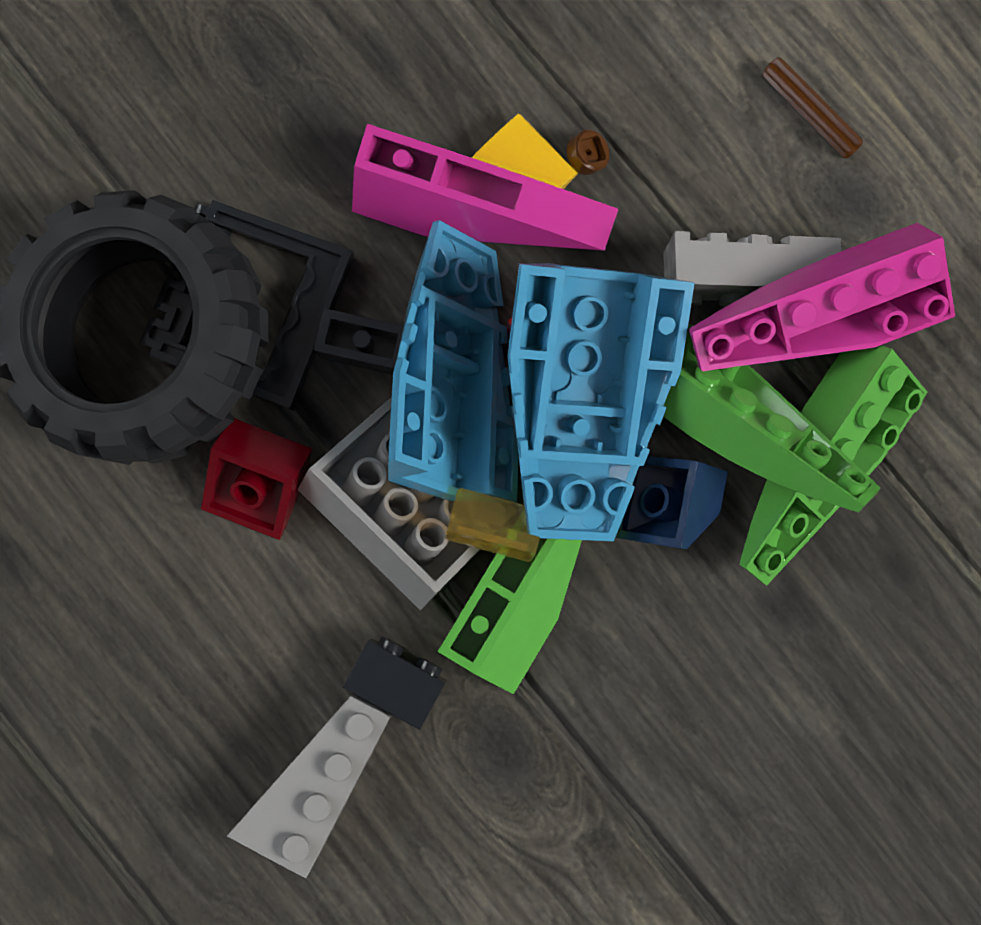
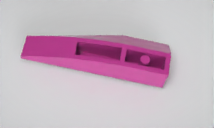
[352,124,619,251]
[689,223,955,371]

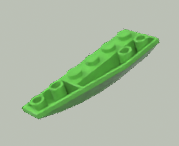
[663,323,881,512]
[739,345,928,586]
[438,508,582,694]

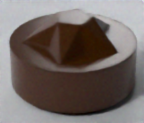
[567,130,609,175]

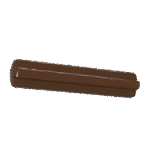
[763,57,863,158]

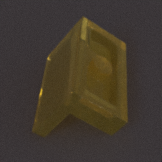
[444,488,540,562]

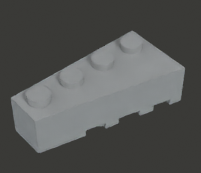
[663,231,841,307]
[227,694,392,878]

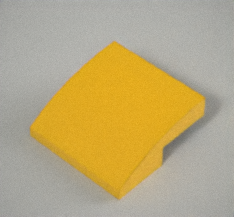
[472,114,578,189]

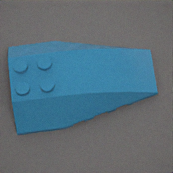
[388,220,518,504]
[507,263,694,541]

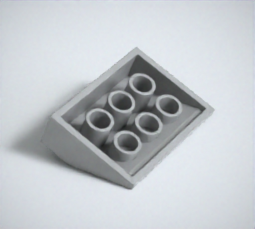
[298,397,517,610]

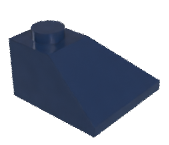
[615,456,728,550]

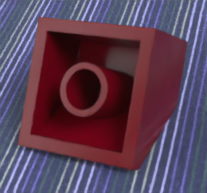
[201,418,312,540]

